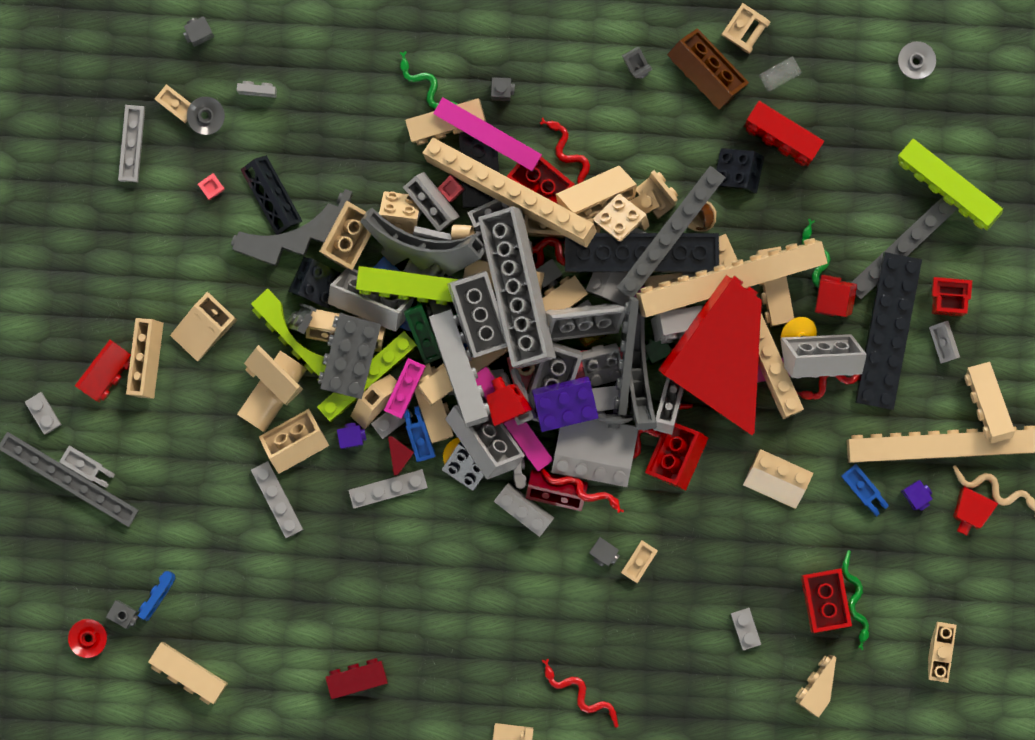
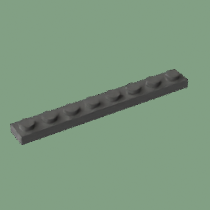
[616,166,725,297]
[851,197,958,300]
[0,432,140,527]

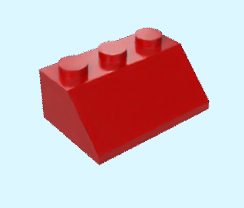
[506,157,575,204]
[75,340,131,402]
[645,423,708,491]

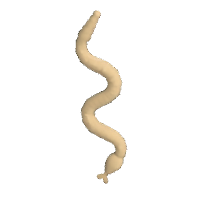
[953,465,1035,511]

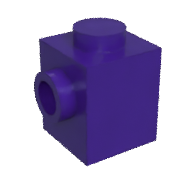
[337,423,367,449]
[901,480,932,511]

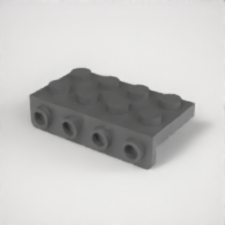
[318,313,381,399]

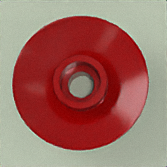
[68,619,107,658]

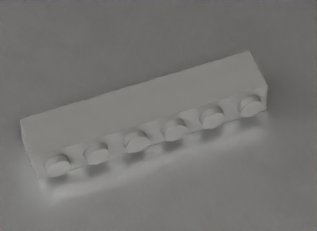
[429,310,491,428]

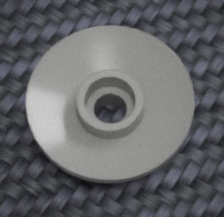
[898,41,936,79]

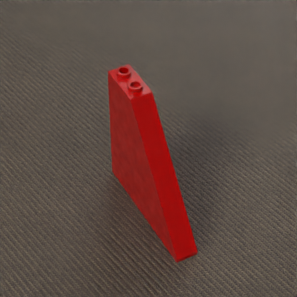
[659,275,762,435]

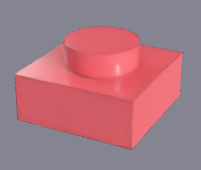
[198,173,225,200]
[438,175,465,202]

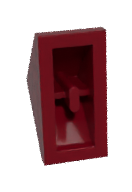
[388,436,414,476]

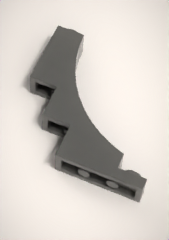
[231,189,353,267]

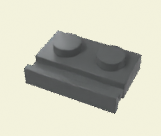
[288,303,317,334]

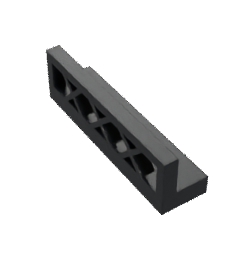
[241,155,303,235]

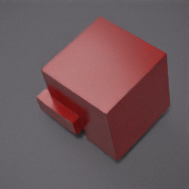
[815,275,857,317]
[931,277,972,317]

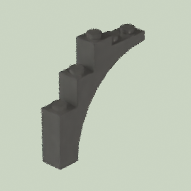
[360,208,485,276]
[621,305,657,430]

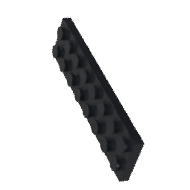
[564,233,719,272]
[855,252,922,410]

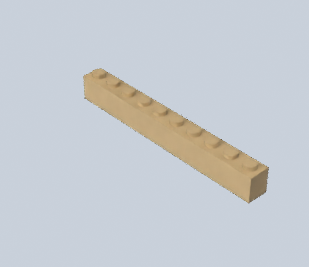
[423,138,597,248]
[719,234,804,419]
[636,238,828,317]
[418,276,588,406]
[847,426,1035,463]

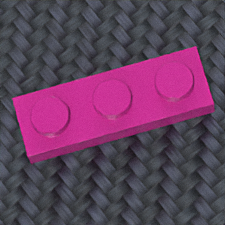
[384,358,426,419]

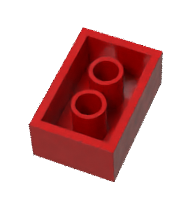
[801,569,852,633]

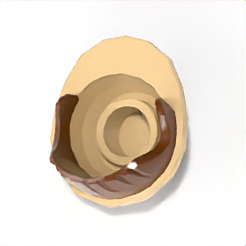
[688,201,717,232]

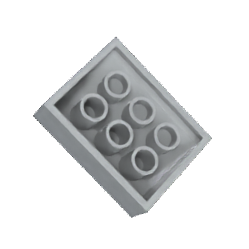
[551,419,638,487]

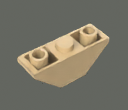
[351,374,397,429]
[928,622,957,683]

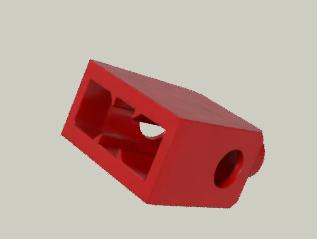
[486,376,532,426]
[953,487,998,536]

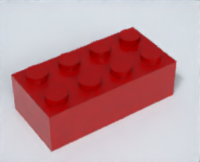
[743,101,824,166]

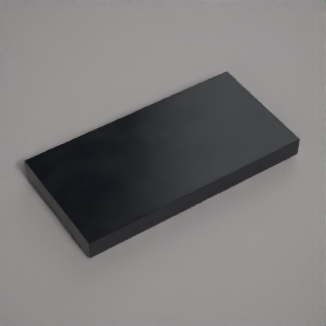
[459,132,499,208]

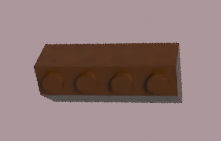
[667,28,749,109]

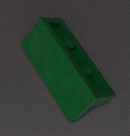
[403,301,442,364]

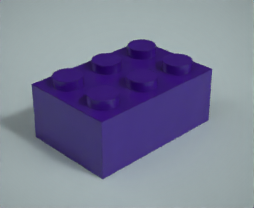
[531,376,599,432]

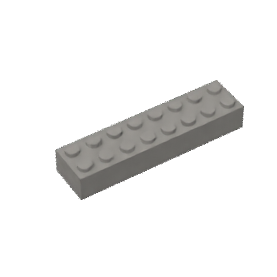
[478,206,556,368]

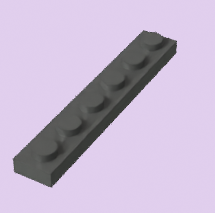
[614,297,639,415]

